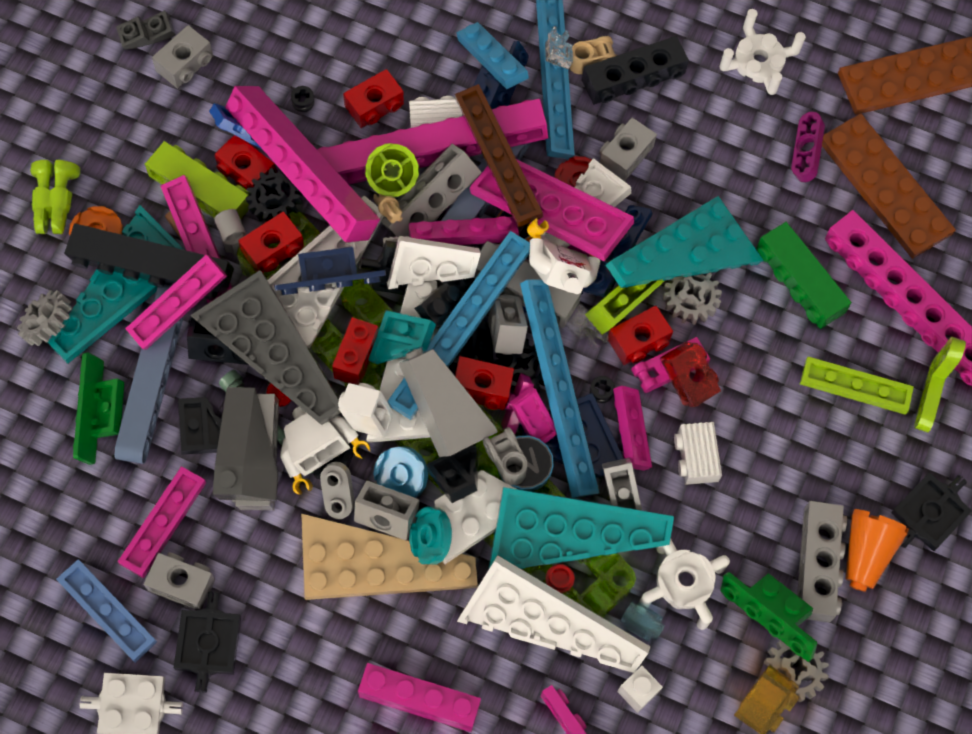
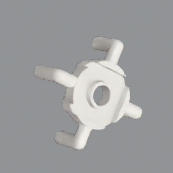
[719,9,806,95]
[639,539,730,630]

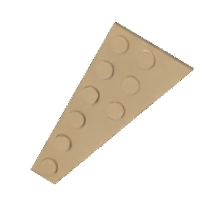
[301,514,478,600]

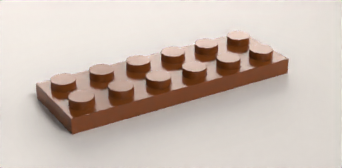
[838,36,972,115]
[822,113,956,259]

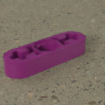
[791,112,825,182]

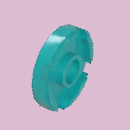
[409,507,452,565]

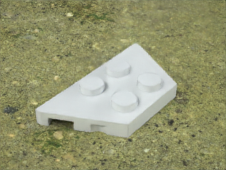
[434,470,516,565]

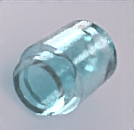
[620,601,665,642]

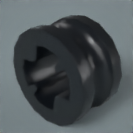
[291,86,315,112]
[589,376,615,403]

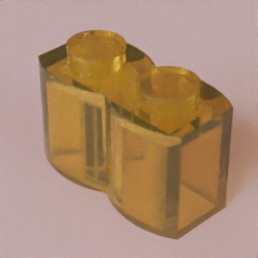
[734,664,799,734]

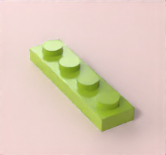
[800,356,914,415]

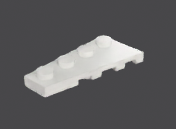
[541,158,631,248]

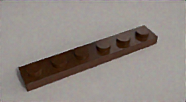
[455,84,543,228]

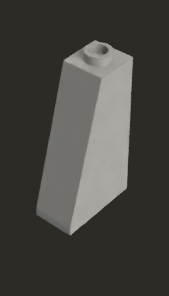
[399,348,497,457]

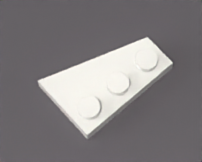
[387,236,481,289]

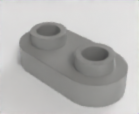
[320,462,355,519]

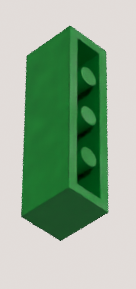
[756,222,852,329]

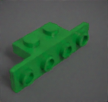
[73,352,124,465]
[720,572,818,662]

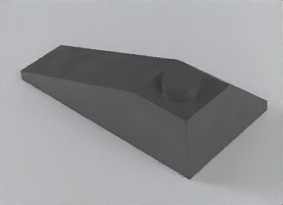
[213,387,278,501]

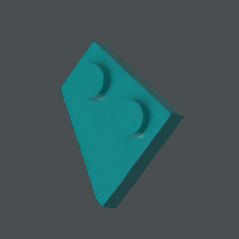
[368,310,436,364]

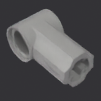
[214,209,247,256]

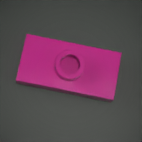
[501,374,534,434]
[509,387,557,443]

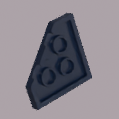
[518,393,624,479]

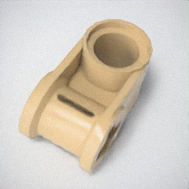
[568,36,617,74]

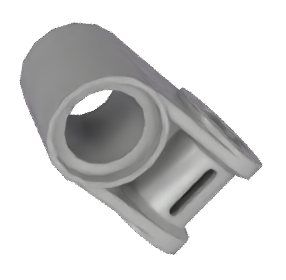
[483,427,527,485]

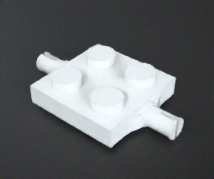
[80,673,183,734]

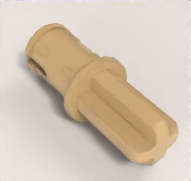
[373,194,403,224]

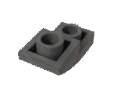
[116,10,176,49]

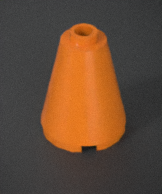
[845,509,909,592]

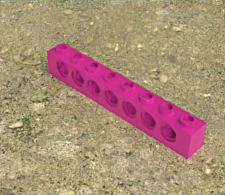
[825,210,972,386]

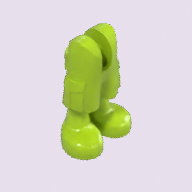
[30,160,80,234]

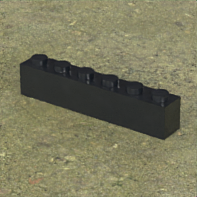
[64,223,234,300]

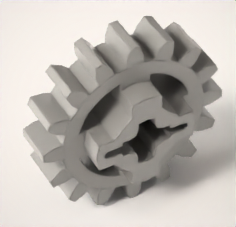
[662,273,722,325]
[17,290,72,346]
[763,640,829,702]

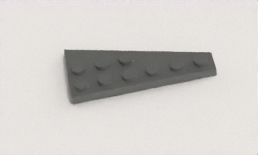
[190,270,341,425]

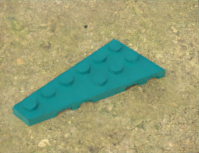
[605,196,764,288]
[48,205,184,364]
[489,487,674,569]

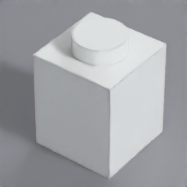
[617,666,663,713]

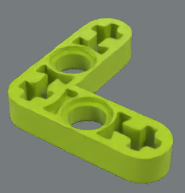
[914,337,966,433]

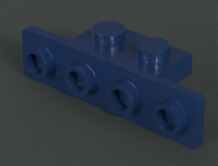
[473,41,529,109]
[583,205,653,297]
[274,247,386,295]

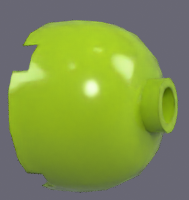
[365,143,419,197]

